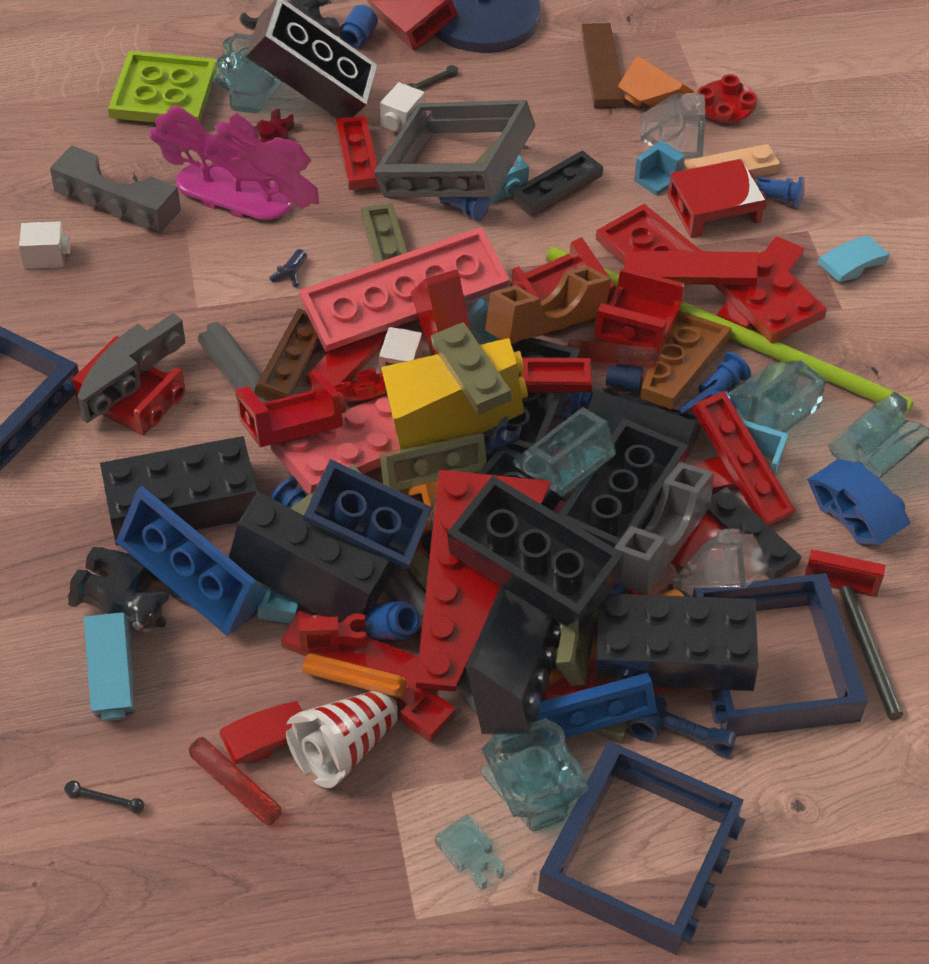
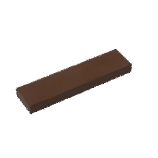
[581,23,624,108]
[254,308,320,401]

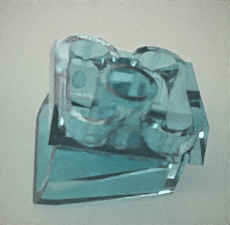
[213,33,283,113]
[827,392,929,479]
[481,718,589,831]

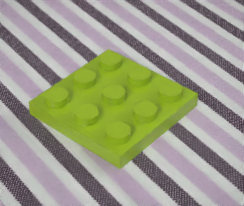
[108,51,217,123]

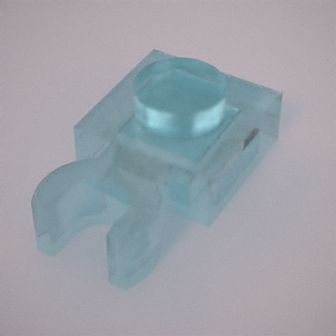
[435,814,504,891]

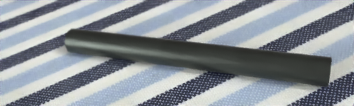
[839,585,904,720]

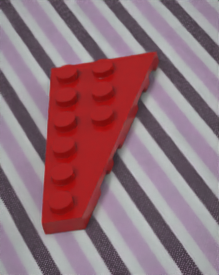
[416,470,551,692]

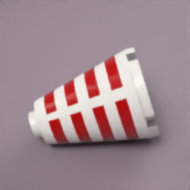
[286,691,398,788]

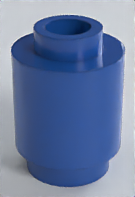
[340,5,378,48]
[365,601,420,642]

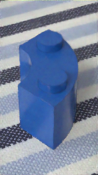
[807,459,911,545]

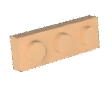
[683,144,780,178]

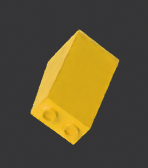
[381,338,528,450]

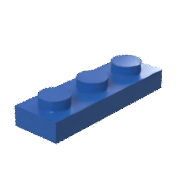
[535,673,657,744]

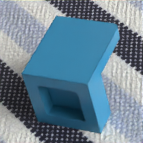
[634,140,685,195]
[467,297,498,344]

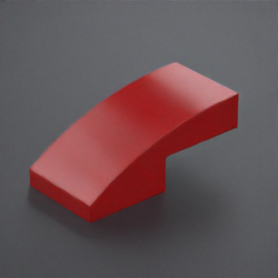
[219,701,302,765]

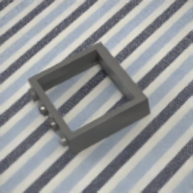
[374,100,536,197]

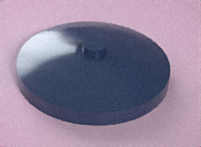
[434,0,540,53]

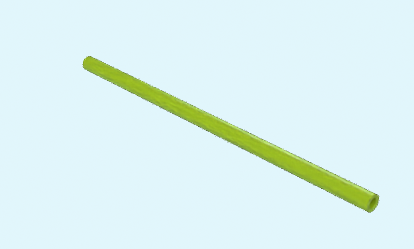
[546,246,914,415]

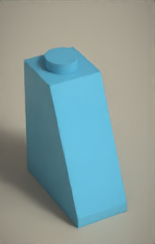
[84,612,135,721]

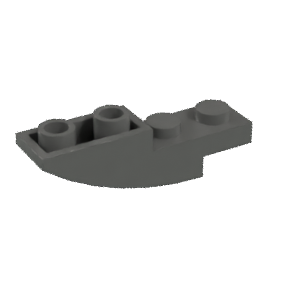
[78,313,186,423]

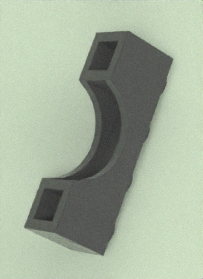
[50,146,181,234]
[615,462,713,594]

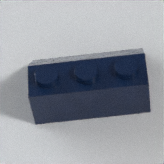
[302,459,433,569]

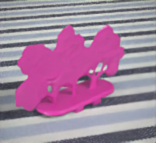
[149,105,319,220]

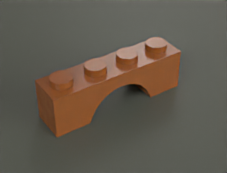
[485,266,611,344]

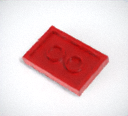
[595,203,701,264]
[714,250,827,343]

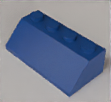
[116,486,267,636]

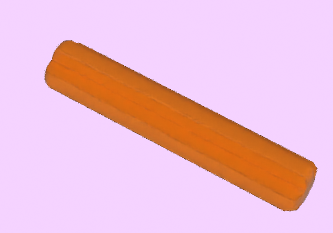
[302,653,407,698]

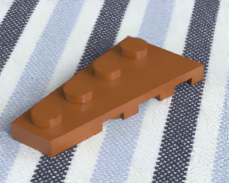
[641,311,731,409]

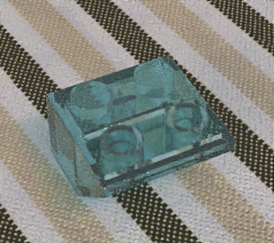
[729,360,827,432]
[513,407,616,496]

